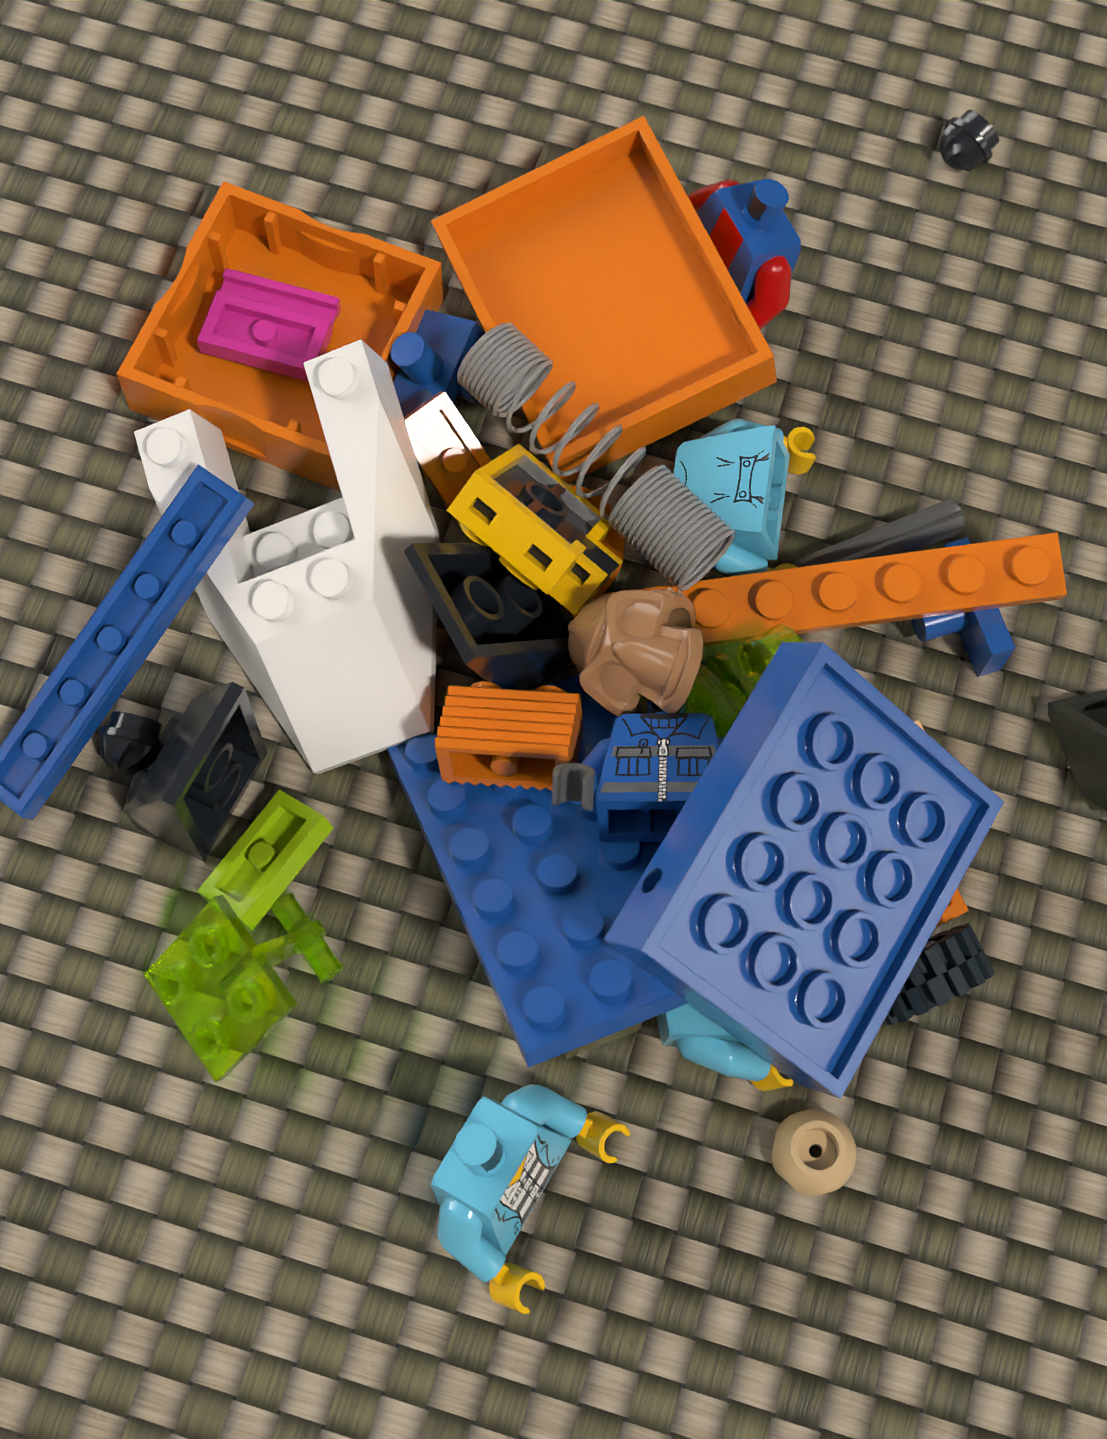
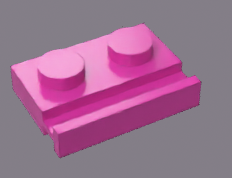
[197,268,341,382]

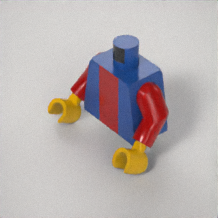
[687,179,801,330]

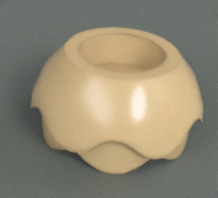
[771,1109,857,1196]

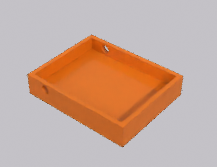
[431,115,777,484]

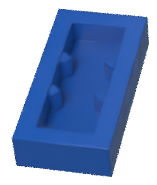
[391,309,485,417]
[911,537,1016,677]

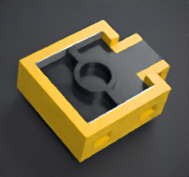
[447,444,623,615]

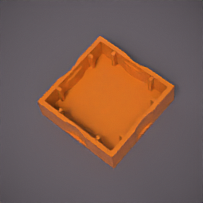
[117,181,443,492]

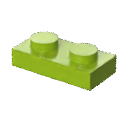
[197,790,334,931]

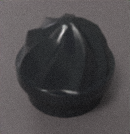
[939,110,999,171]
[98,711,162,775]

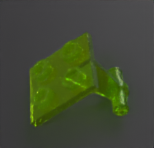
[143,892,345,1083]

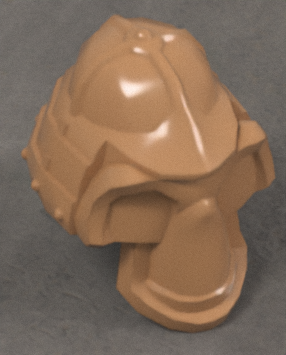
[568,587,703,717]

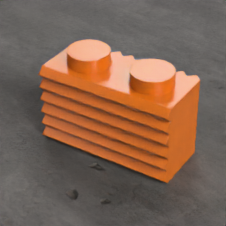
[435,681,584,791]

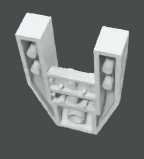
[134,339,439,774]

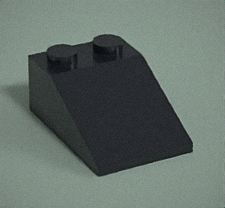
[404,543,574,690]
[125,682,268,862]

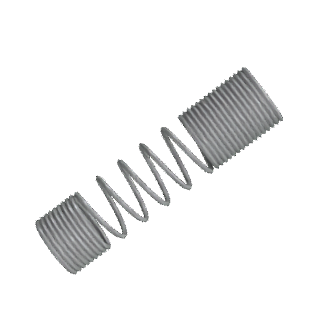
[457,323,735,591]

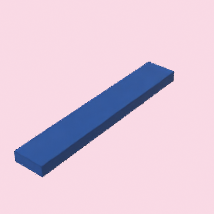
[0,464,255,820]

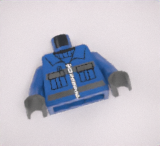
[552,699,724,842]

